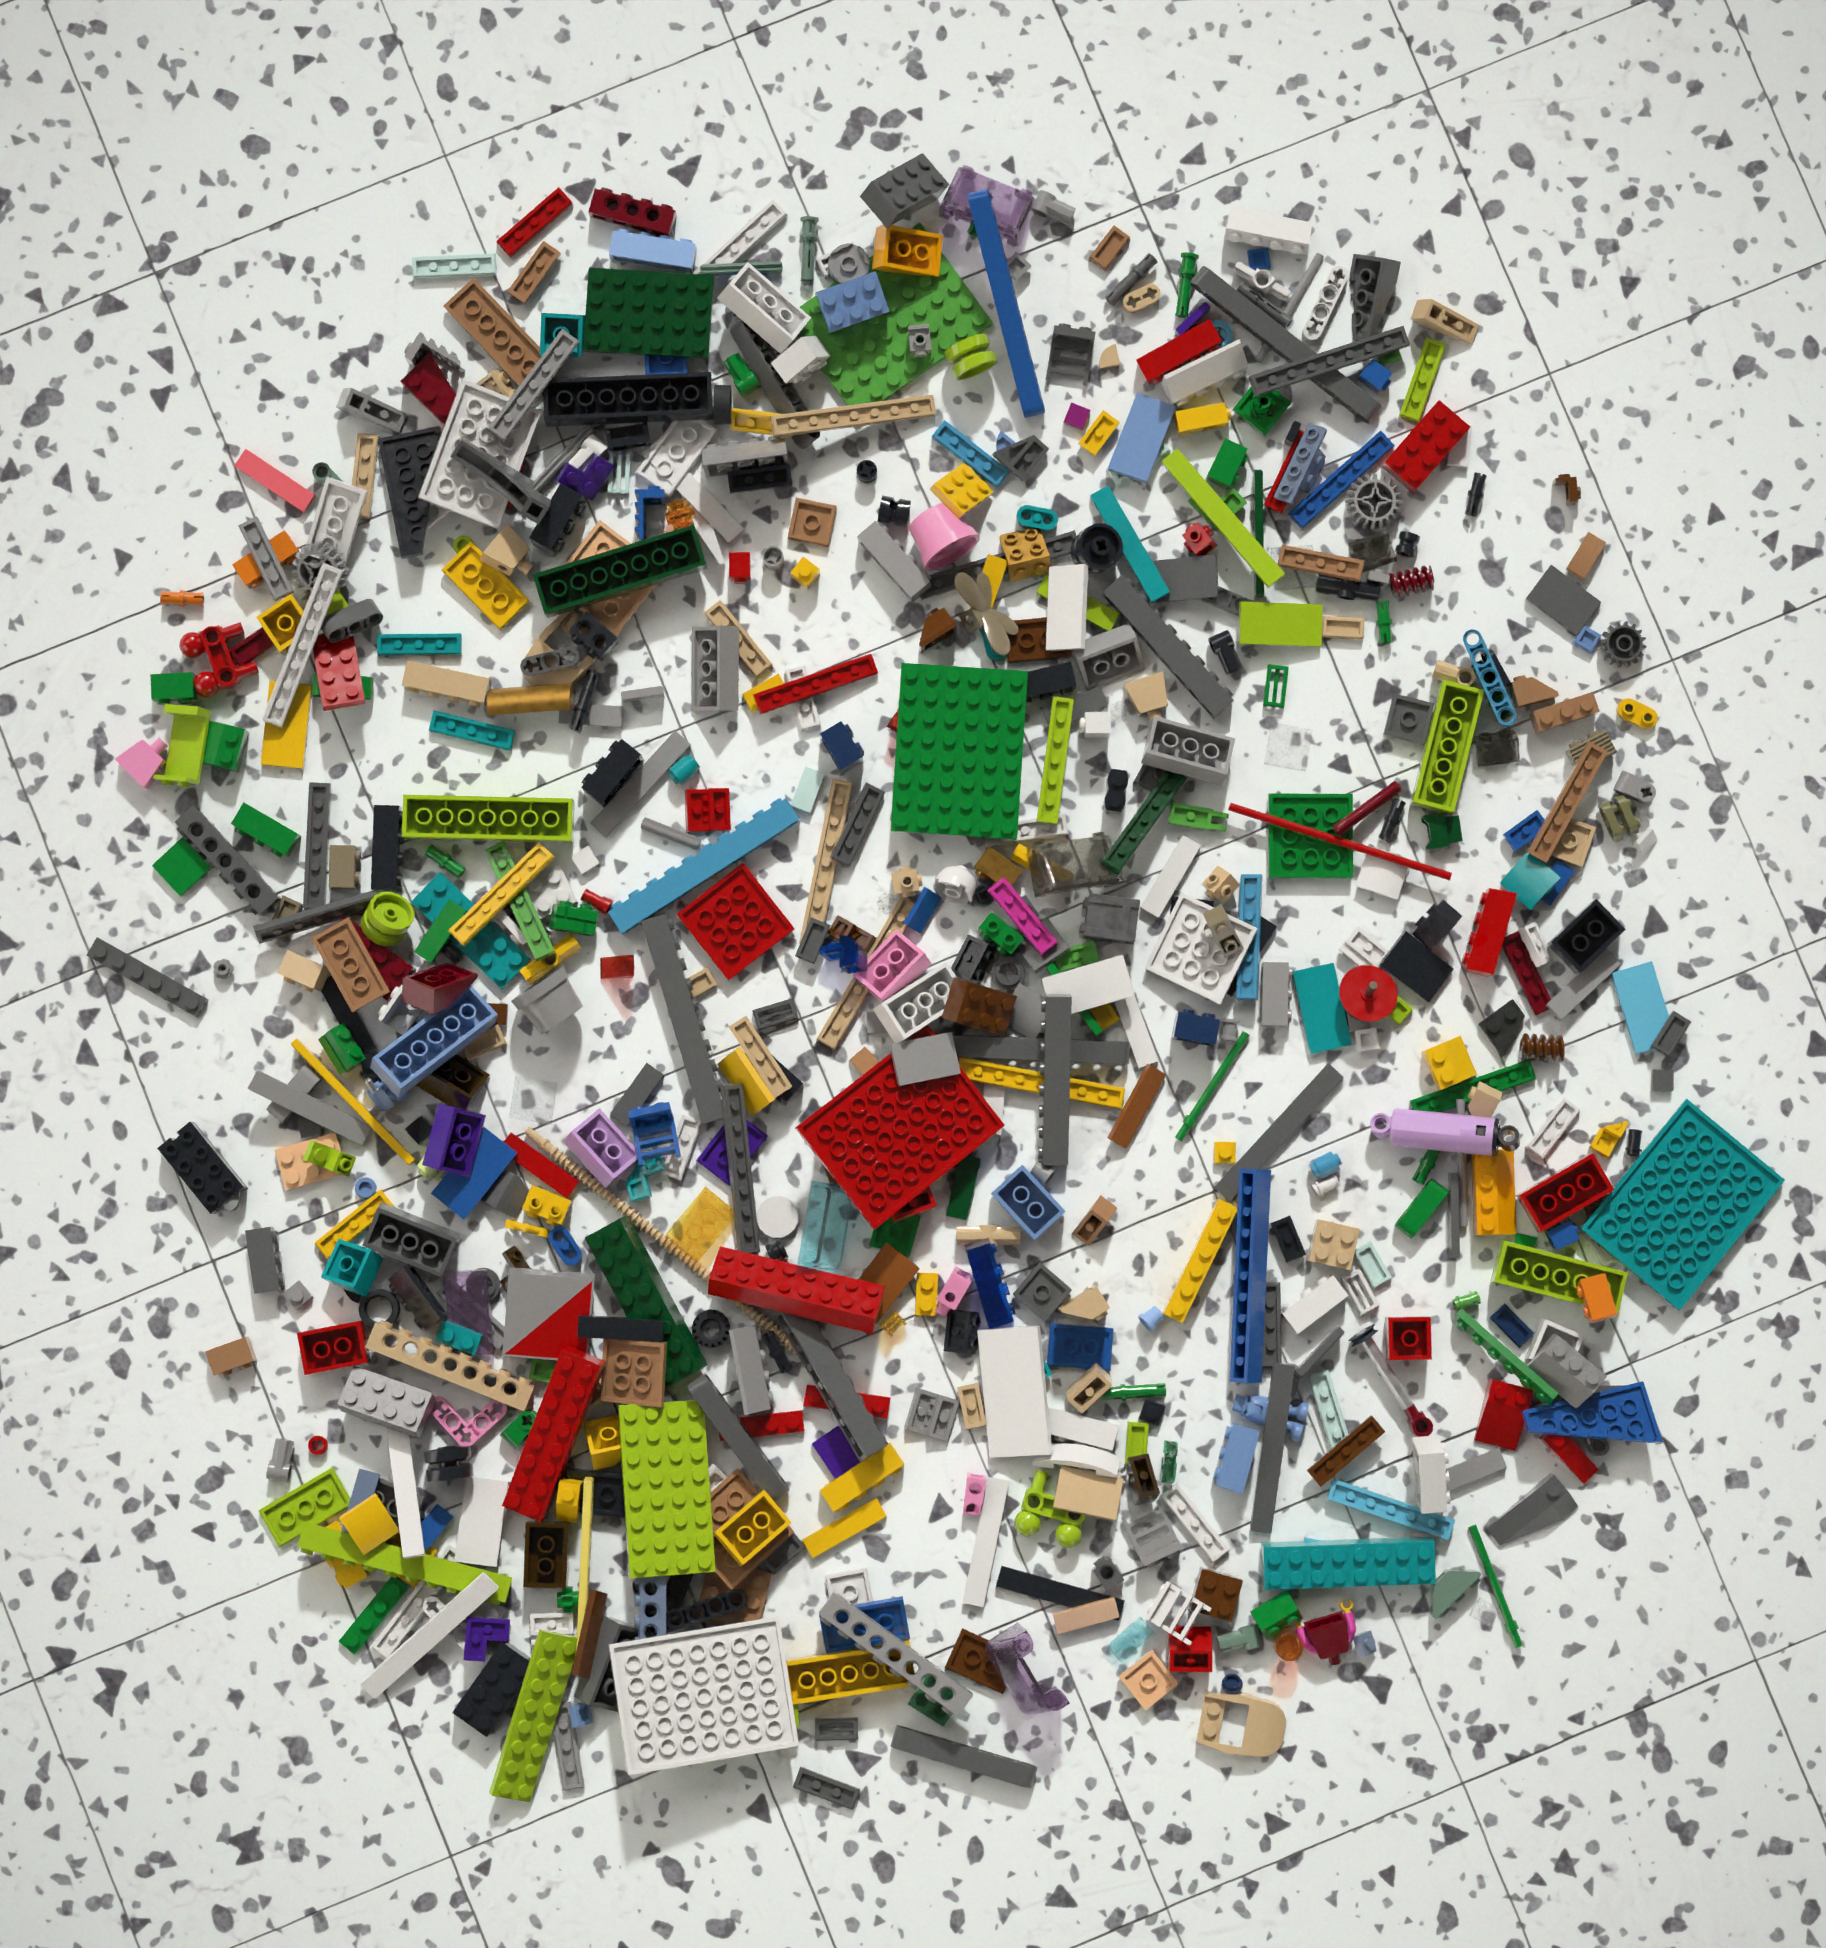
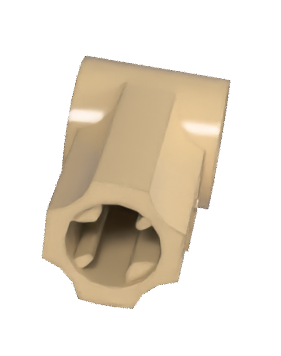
[1432,660,1475,687]

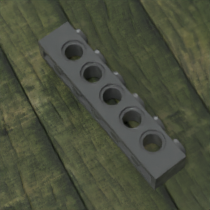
[175,805,281,916]

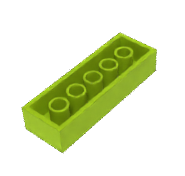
[1410,680,1484,815]
[1490,1240,1628,1314]

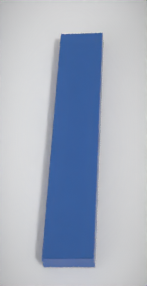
[1288,430,1395,530]

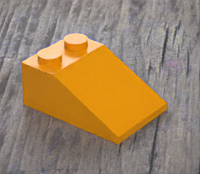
[872,225,943,277]

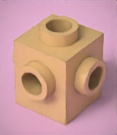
[891,866,923,898]
[1201,866,1240,904]

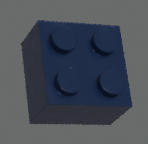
[819,721,864,775]
[1171,1009,1220,1047]

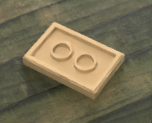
[1053,1465,1124,1521]

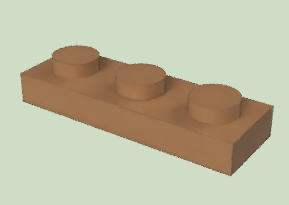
[507,241,561,304]

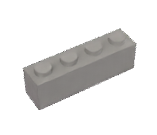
[857,520,932,603]

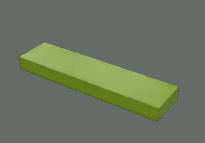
[1398,337,1446,423]
[1036,574,1120,631]

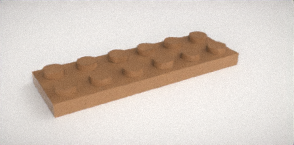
[443,278,560,386]

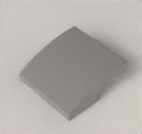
[1008,983,1045,1039]
[904,1387,959,1441]

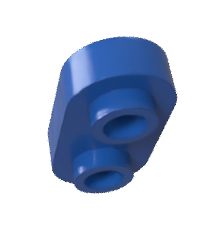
[549,1226,582,1265]

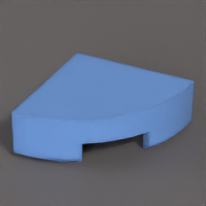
[996,431,1016,451]

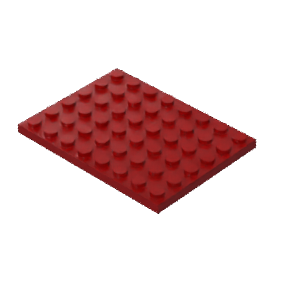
[795,1024,1005,1230]

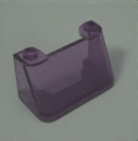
[939,165,1035,247]
[985,1622,1070,1715]

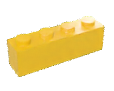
[819,1442,904,1512]

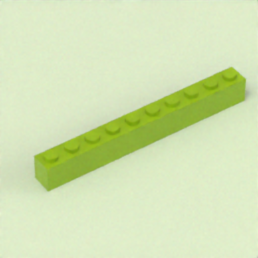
[297,1522,512,1606]

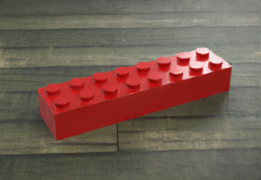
[708,1246,885,1334]
[502,1345,606,1523]

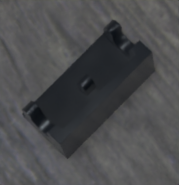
[605,422,651,451]

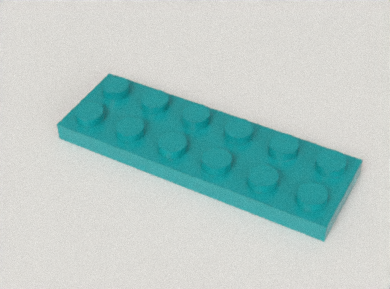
[411,872,532,990]

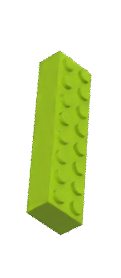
[402,794,575,843]

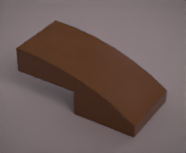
[828,915,876,956]

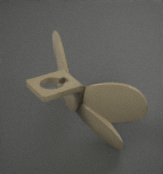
[955,572,1018,655]

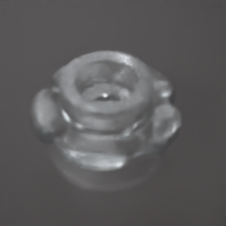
[1109,701,1129,722]
[877,893,897,914]

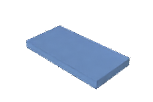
[1108,393,1176,483]

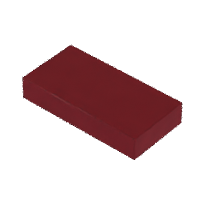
[229,627,275,666]

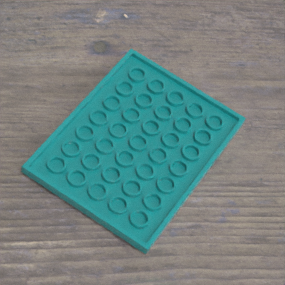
[1580,1099,1785,1311]

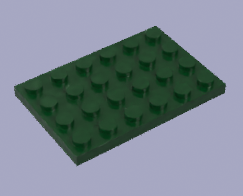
[583,267,714,360]

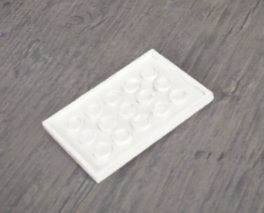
[418,379,541,529]

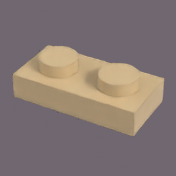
[957,1383,986,1429]

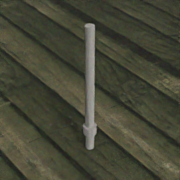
[1255,253,1324,363]
[1456,1099,1468,1227]

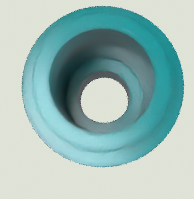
[668,755,700,785]

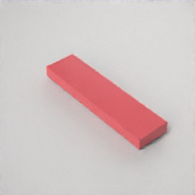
[234,449,316,513]

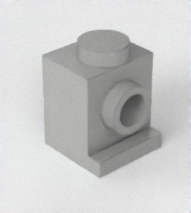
[908,324,931,358]

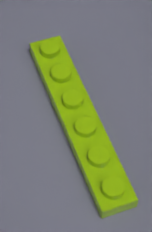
[1036,696,1074,825]

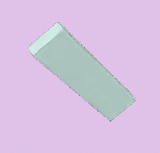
[412,253,497,279]
[1308,1369,1348,1449]

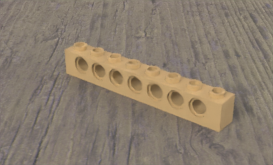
[365,1320,534,1411]

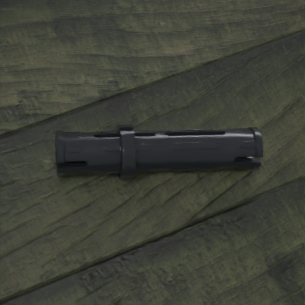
[569,669,601,732]

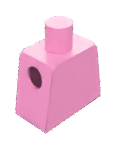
[115,737,168,789]
[935,1265,974,1317]

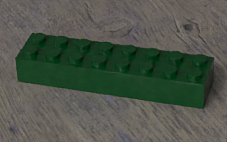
[532,524,708,618]
[585,1215,708,1388]

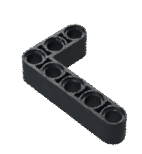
[632,1579,748,1636]

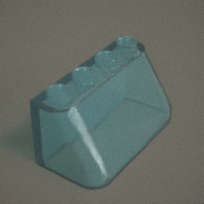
[797,1181,852,1270]

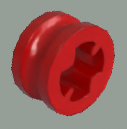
[308,1436,328,1455]

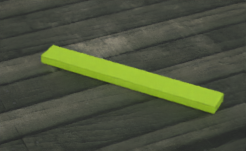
[1161,448,1285,588]

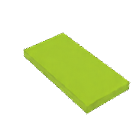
[1238,601,1323,647]
[258,1467,351,1547]

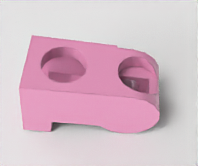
[963,1473,986,1516]

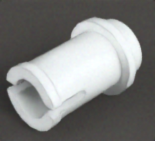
[1311,1174,1340,1197]

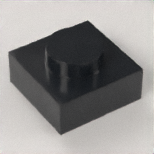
[1138,1399,1166,1426]

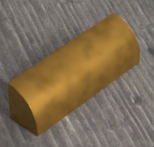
[487,683,574,716]

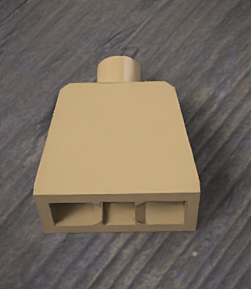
[480,524,534,576]
[1123,671,1168,723]

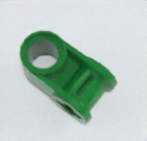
[500,1409,537,1450]

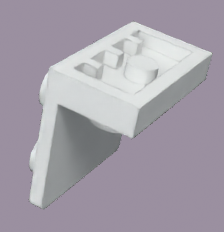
[378,985,423,1035]

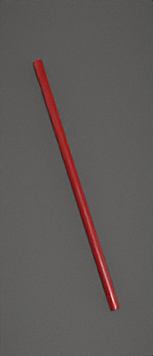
[1228,802,1452,881]

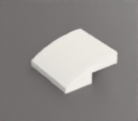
[1356,846,1409,900]

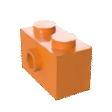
[1576,1273,1617,1324]

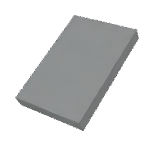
[889,1032,961,1086]

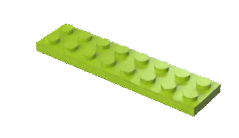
[489,1629,578,1802]

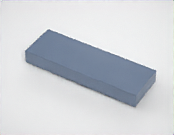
[341,1468,380,1533]

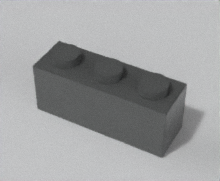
[245,1227,285,1294]

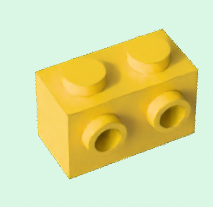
[522,1185,573,1227]

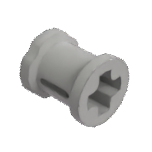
[1219,1018,1240,1042]

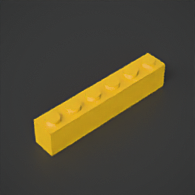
[1162,1199,1237,1323]

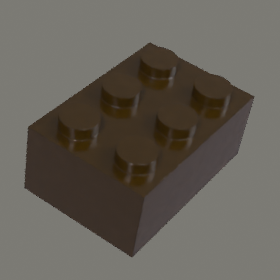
[523,1520,570,1589]

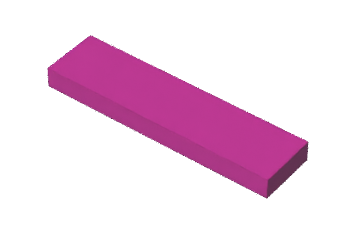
[987,877,1058,956]

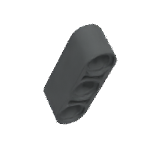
[321,599,383,643]

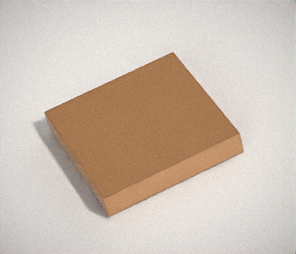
[787,497,837,547]

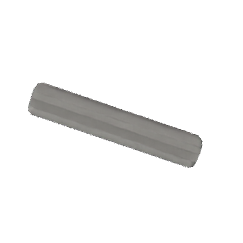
[640,817,701,850]

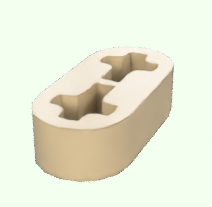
[1122,284,1161,313]

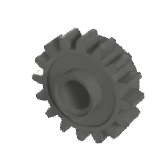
[1599,621,1647,668]

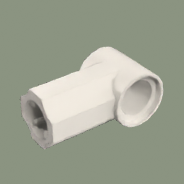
[568,434,608,471]

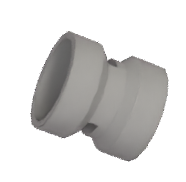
[763,546,784,570]

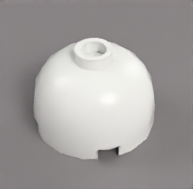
[933,865,976,905]

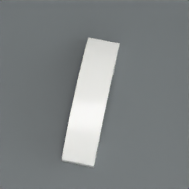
[1033,1443,1120,1478]

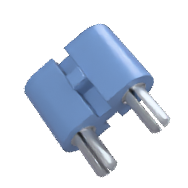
[364,1078,411,1111]

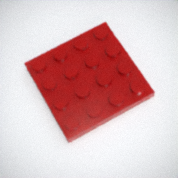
[677,863,795,981]

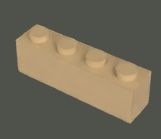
[401,660,491,708]

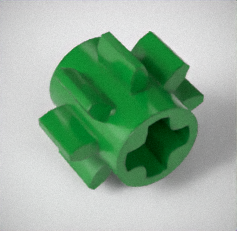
[557,1586,579,1613]

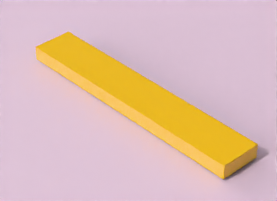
[448,842,555,946]

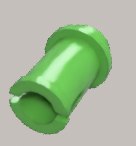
[1452,1291,1481,1311]

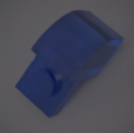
[820,935,867,974]

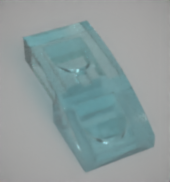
[1106,1616,1155,1662]

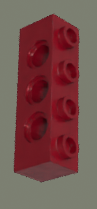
[588,187,677,237]

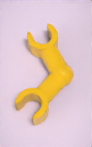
[504,1219,550,1238]

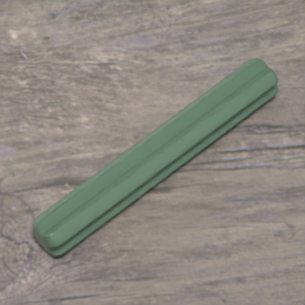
[700,261,783,276]

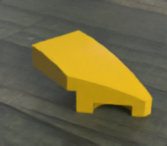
[1588,1121,1629,1159]

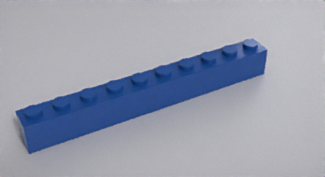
[1230,1169,1271,1384]

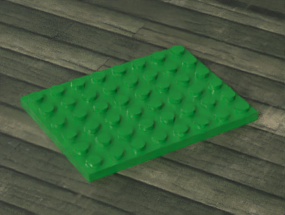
[890,663,1028,840]

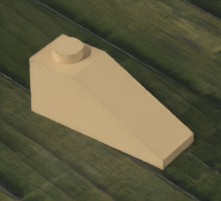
[1410,299,1479,344]

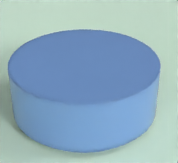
[355,1177,377,1199]

